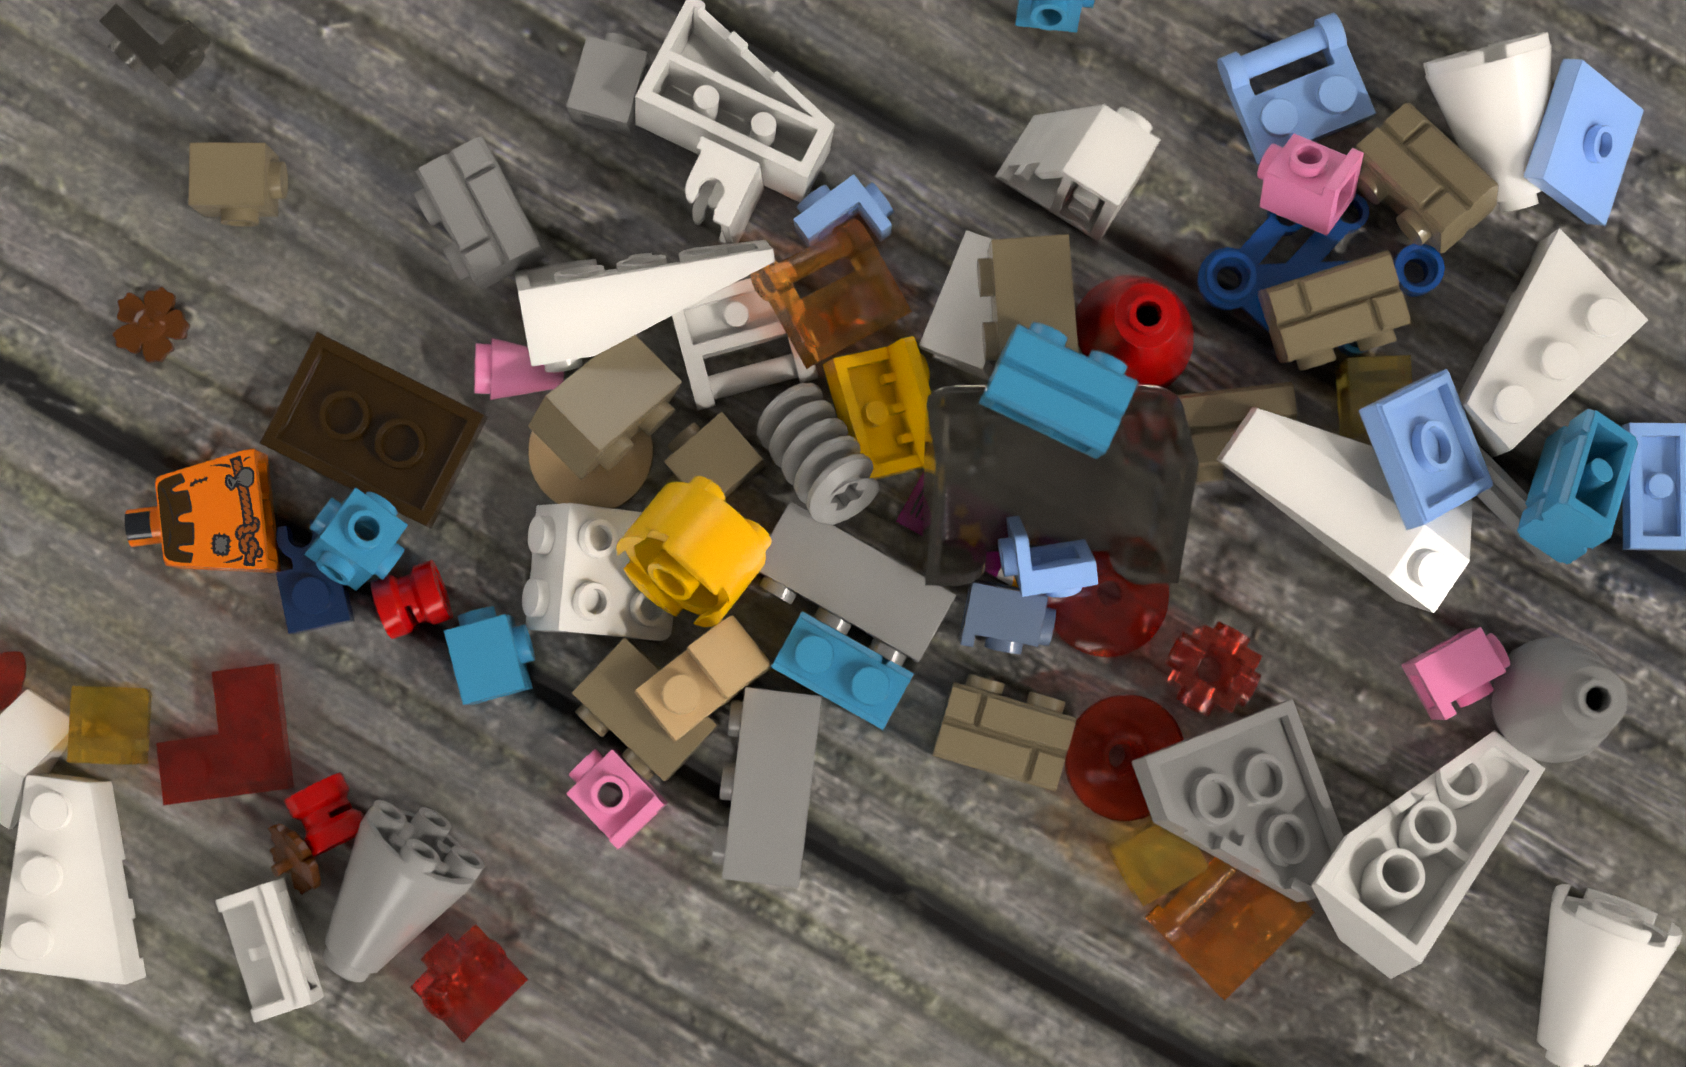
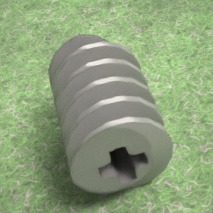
[756,383,879,525]

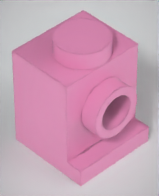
[1257,133,1364,236]
[1401,627,1511,720]
[566,748,668,850]

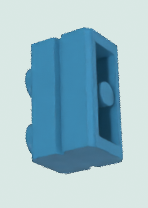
[979,322,1138,459]
[1517,409,1638,564]
[771,611,914,730]

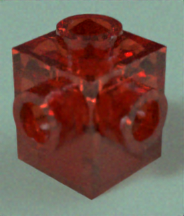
[1164,621,1263,718]
[410,924,529,1043]

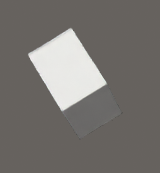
[0,689,82,829]

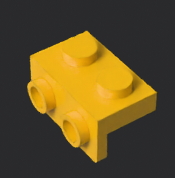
[822,336,948,480]

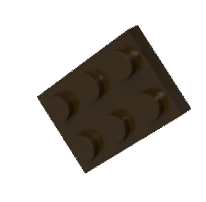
[260,332,488,529]

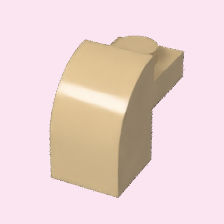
[634,615,772,743]

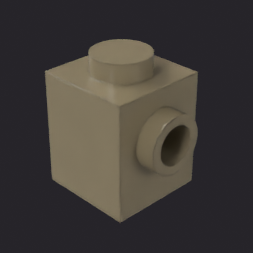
[188,143,288,227]
[664,412,765,500]

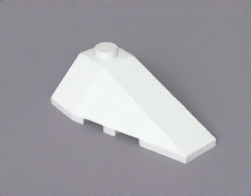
[514,240,775,372]
[1216,407,1473,613]
[1311,730,1545,979]

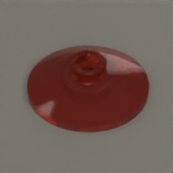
[1046,532,1169,657]
[1064,694,1184,821]

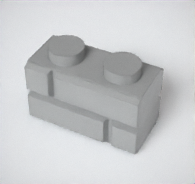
[414,136,546,289]

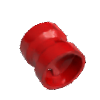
[371,560,453,639]
[284,772,364,857]

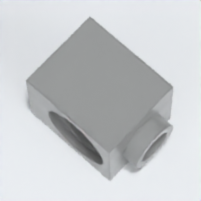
[566,33,651,137]

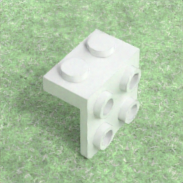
[522,503,673,641]

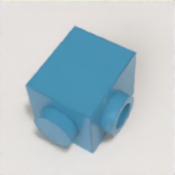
[444,606,535,705]

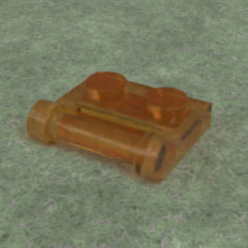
[751,218,912,369]
[1144,857,1315,1001]

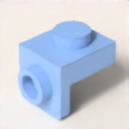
[793,174,894,250]
[998,516,1099,598]

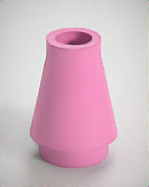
[474,338,564,400]

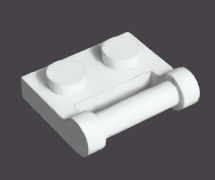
[672,268,818,411]

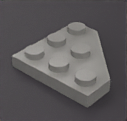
[1131,699,1344,902]

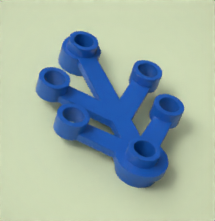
[1197,194,1445,356]

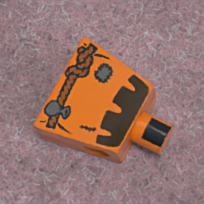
[124,449,281,573]

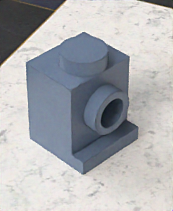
[958,578,1056,654]

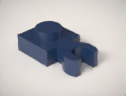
[276,519,355,635]

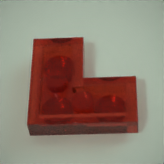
[156,663,294,806]

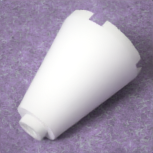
[1423,32,1552,212]
[1537,884,1683,1067]

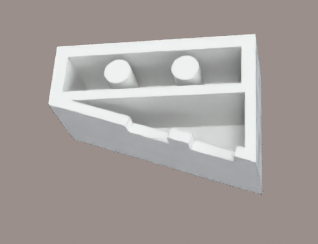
[635,0,835,202]
[995,105,1160,242]
[1458,228,1648,458]
[0,773,146,985]

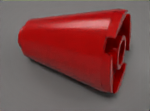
[1075,275,1194,399]

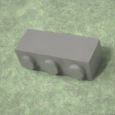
[759,501,956,666]
[712,687,822,888]

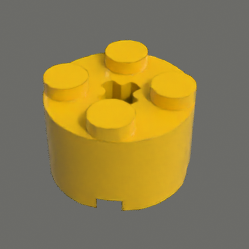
[616,476,772,627]

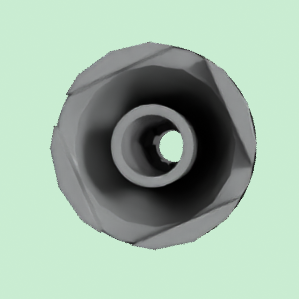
[1490,637,1627,763]

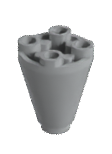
[322,800,485,982]

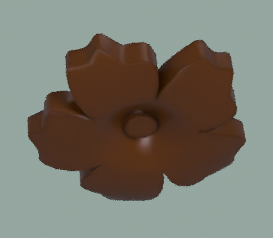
[112,287,190,363]
[268,823,321,895]

